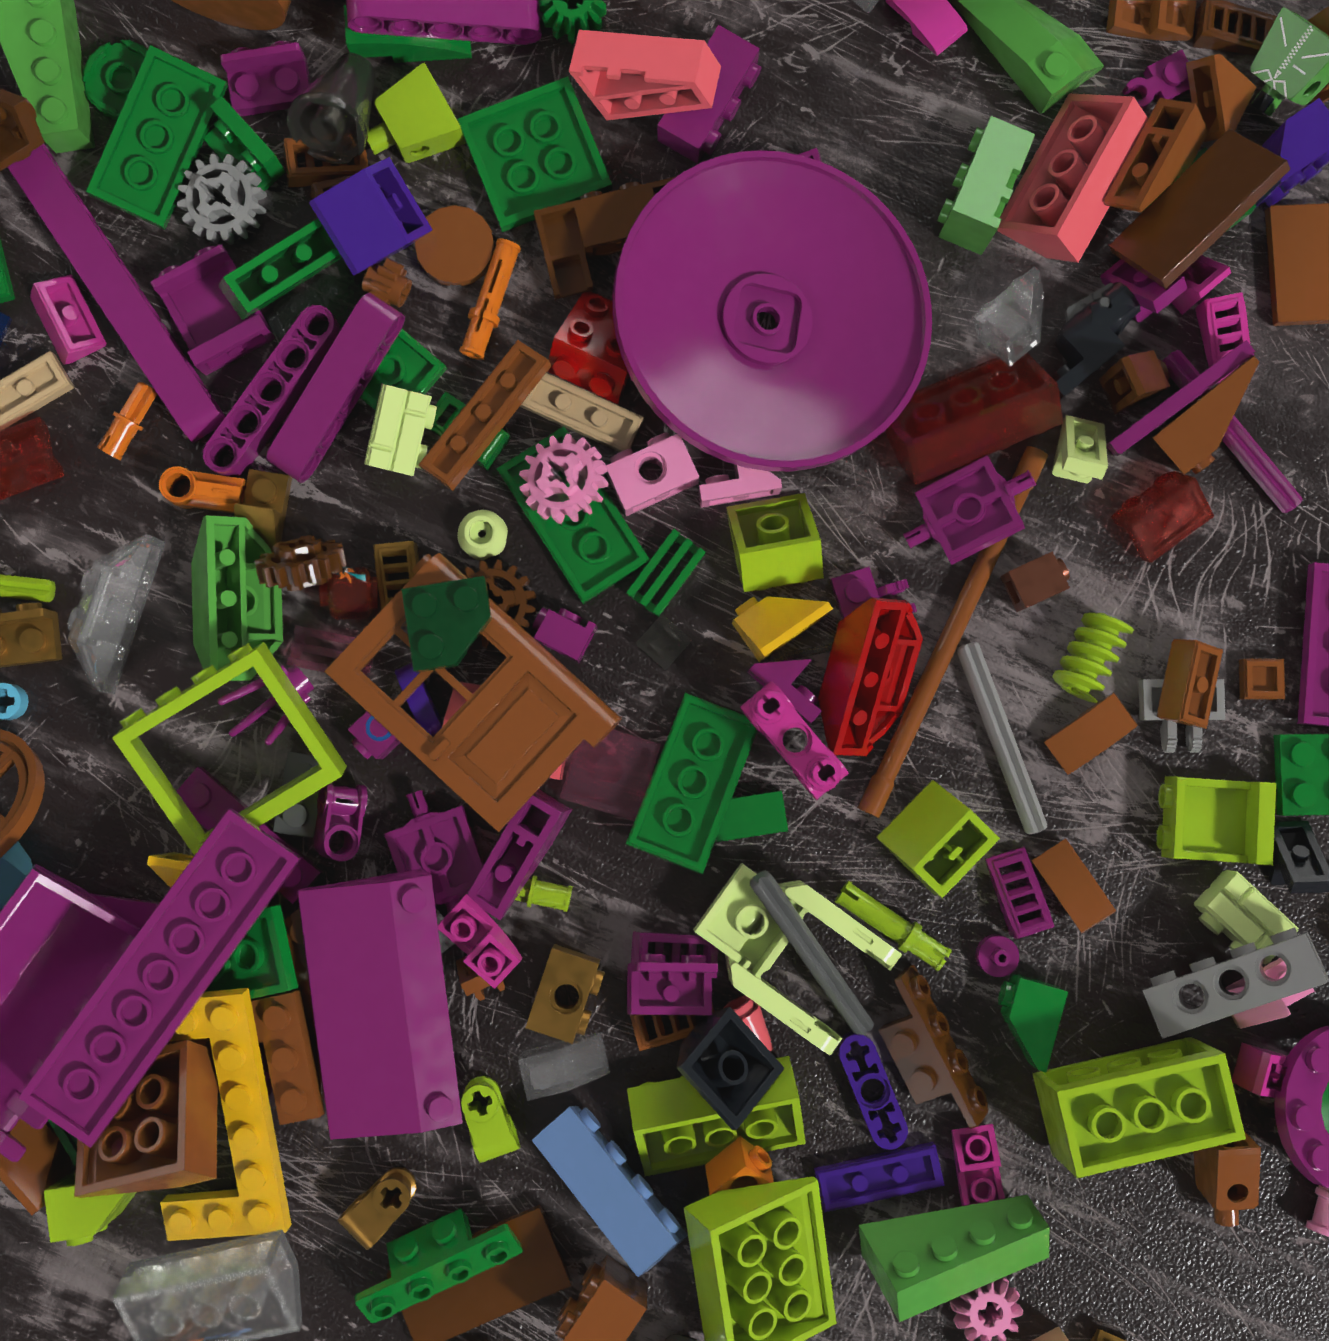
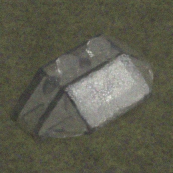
[67,534,166,694]

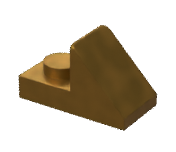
[234,469,292,549]

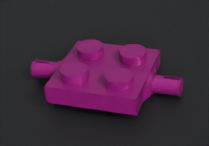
[903,455,1036,565]
[384,790,484,913]

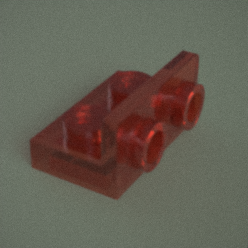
[0,417,64,500]
[1111,471,1214,563]

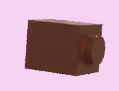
[1000,551,1070,612]

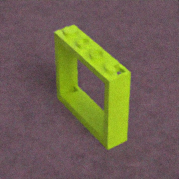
[112,642,347,856]

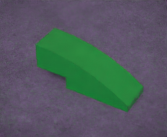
[344,5,472,63]

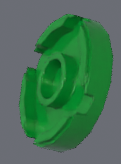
[83,40,148,121]

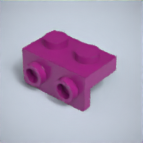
[627,954,718,1015]

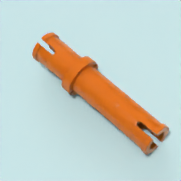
[459,238,521,360]

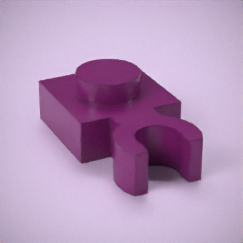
[1122,49,1190,111]

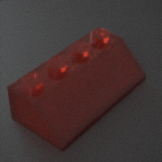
[885,347,1063,485]

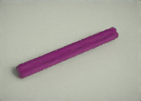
[1162,349,1303,513]

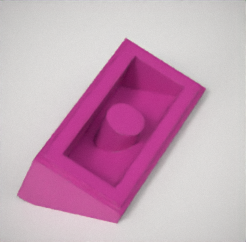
[30,274,107,365]

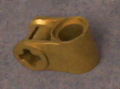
[338,1167,417,1250]

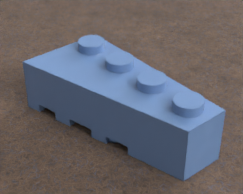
[532,1106,688,1277]

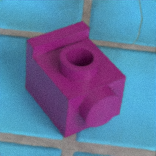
[532,607,597,663]

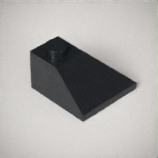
[676,1007,784,1130]

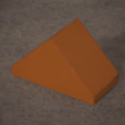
[1186,53,1256,142]

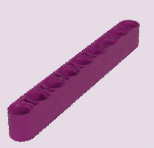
[8,144,226,443]

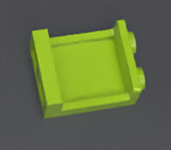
[1156,776,1276,866]

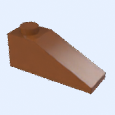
[1104,98,1209,212]
[1152,356,1259,475]

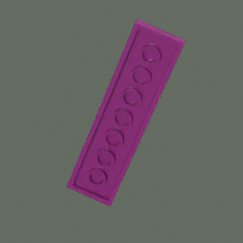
[18,809,302,1148]

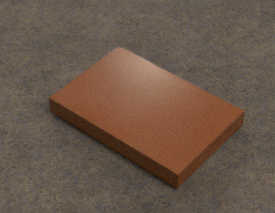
[1265,203,1329,326]

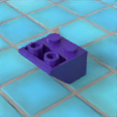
[1255,98,1329,208]
[309,157,433,276]

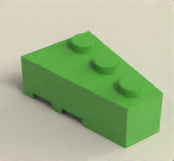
[937,116,1035,255]

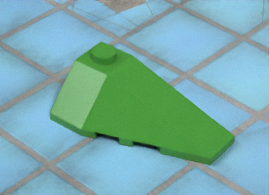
[950,0,1104,115]

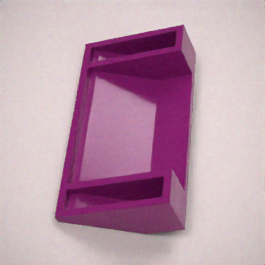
[297,869,463,1140]

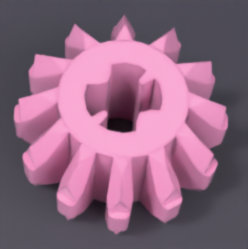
[950,1277,1023,1341]

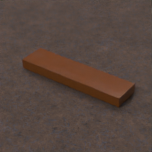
[419,340,552,491]

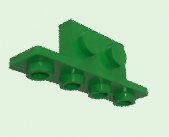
[354,1208,523,1323]

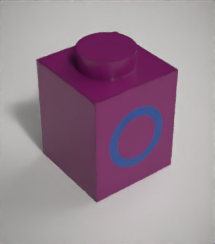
[348,697,401,760]

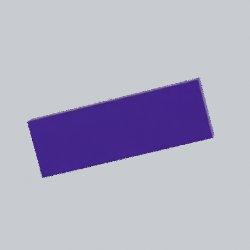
[814,1142,945,1213]

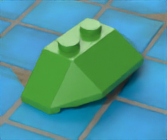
[191,515,283,681]

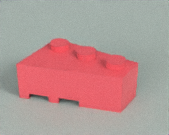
[569,30,721,121]

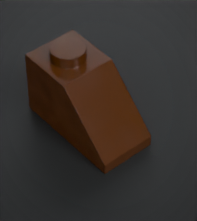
[1099,350,1170,414]

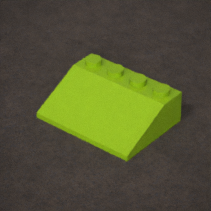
[684,1176,837,1341]

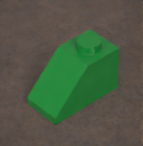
[998,973,1068,1072]

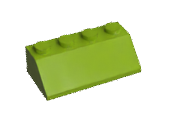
[627,1056,806,1176]

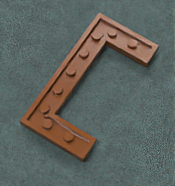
[167,990,325,1125]

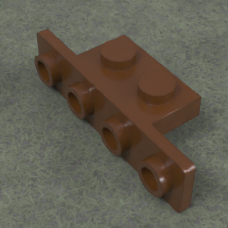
[878,965,988,1129]

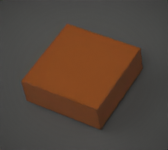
[1239,659,1285,700]

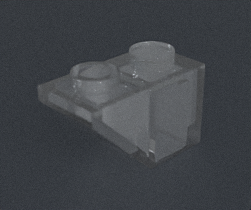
[973,267,1044,366]

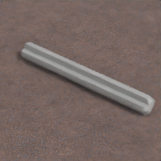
[957,642,1047,834]

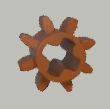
[362,258,412,308]

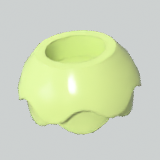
[457,510,508,560]

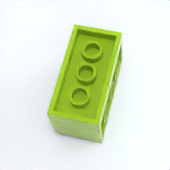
[1033,1037,1246,1178]

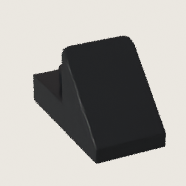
[1268,821,1329,894]

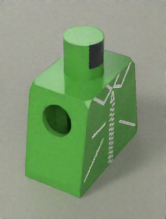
[1250,7,1329,116]

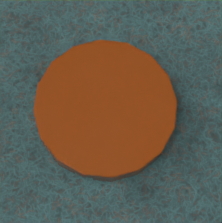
[415,205,495,286]

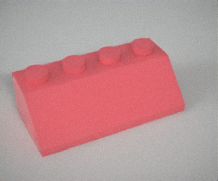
[997,93,1148,263]

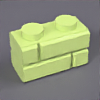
[364,384,437,476]
[1194,870,1299,965]

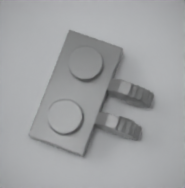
[1138,679,1225,753]

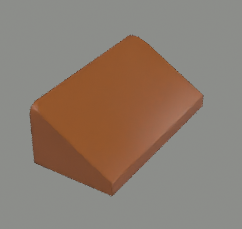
[1157,639,1223,729]

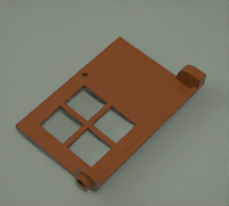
[324,553,622,832]

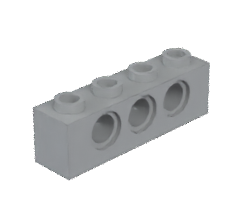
[1143,928,1329,1039]

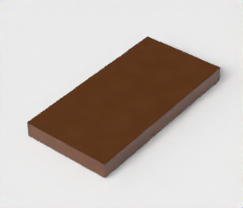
[1109,129,1290,289]
[386,1204,572,1341]

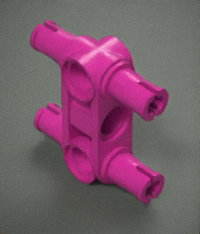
[740,681,849,800]

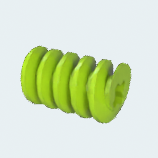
[1052,612,1134,703]

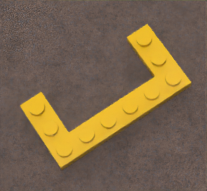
[160,988,292,1241]

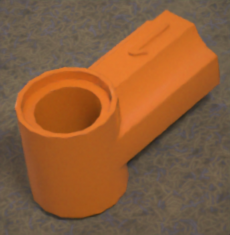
[159,466,246,513]

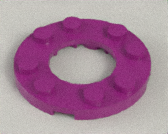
[1275,1025,1329,1190]

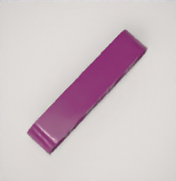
[346,0,542,45]
[266,293,405,483]
[203,305,341,478]

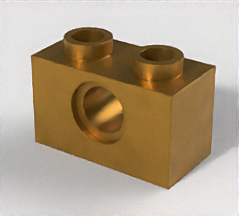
[525,944,605,1044]

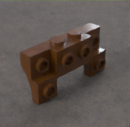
[534,176,677,300]

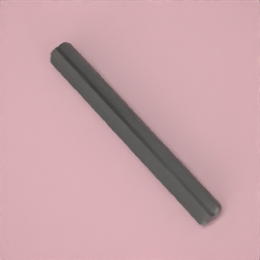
[750,870,874,1035]

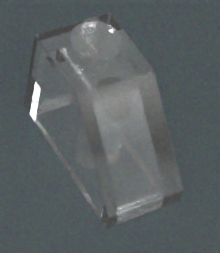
[518,1032,610,1101]

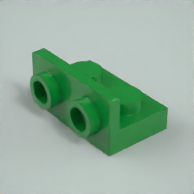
[204,96,286,191]

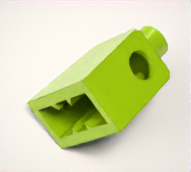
[363,62,466,163]

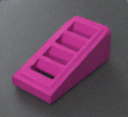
[1195,292,1250,384]

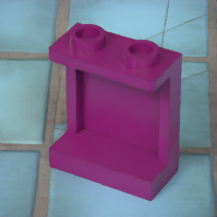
[150,245,276,376]

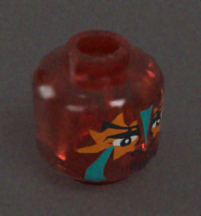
[319,567,378,620]

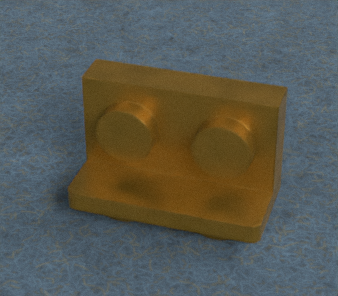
[0,603,63,668]

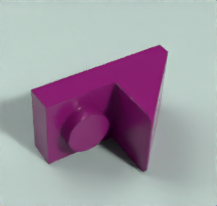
[1100,259,1188,323]
[747,659,822,725]

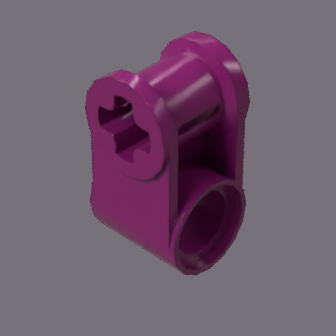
[313,783,368,861]

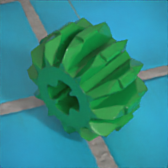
[539,0,607,45]

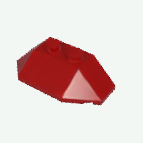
[818,597,923,756]

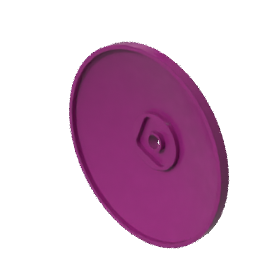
[612,150,932,472]

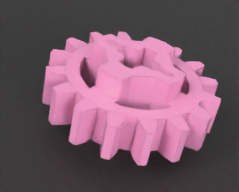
[519,434,609,524]

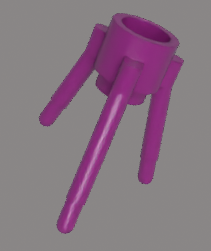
[218,664,314,745]

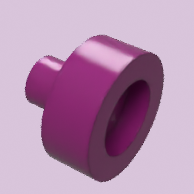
[975,934,1019,977]

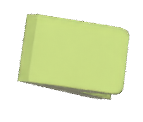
[1052,415,1108,483]

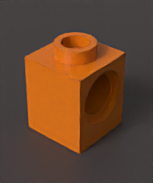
[705,1136,774,1195]

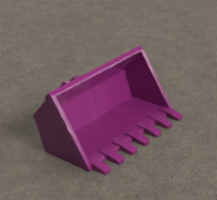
[0,863,141,1162]

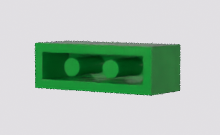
[219,218,342,321]

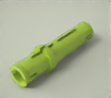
[834,880,952,971]

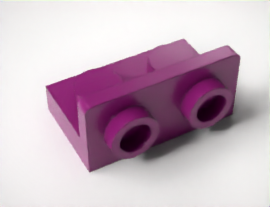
[220,41,314,117]

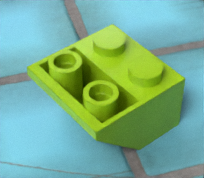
[876,780,1000,898]

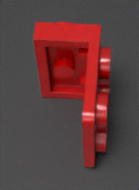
[547,291,629,404]

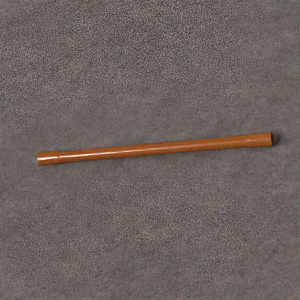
[857,446,1048,818]

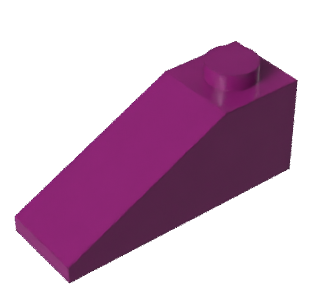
[467,789,572,920]

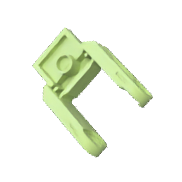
[693,863,902,1055]

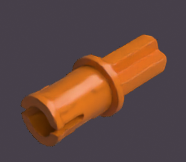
[97,382,157,461]

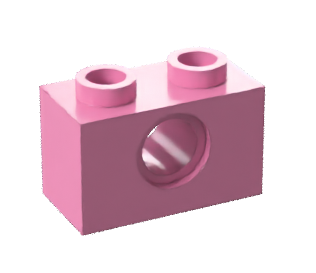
[606,433,699,516]

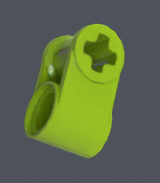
[461,1076,520,1163]

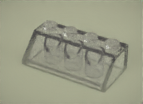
[111,1229,302,1341]

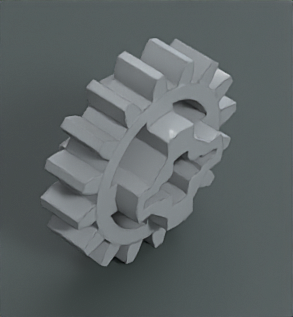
[177,154,267,245]

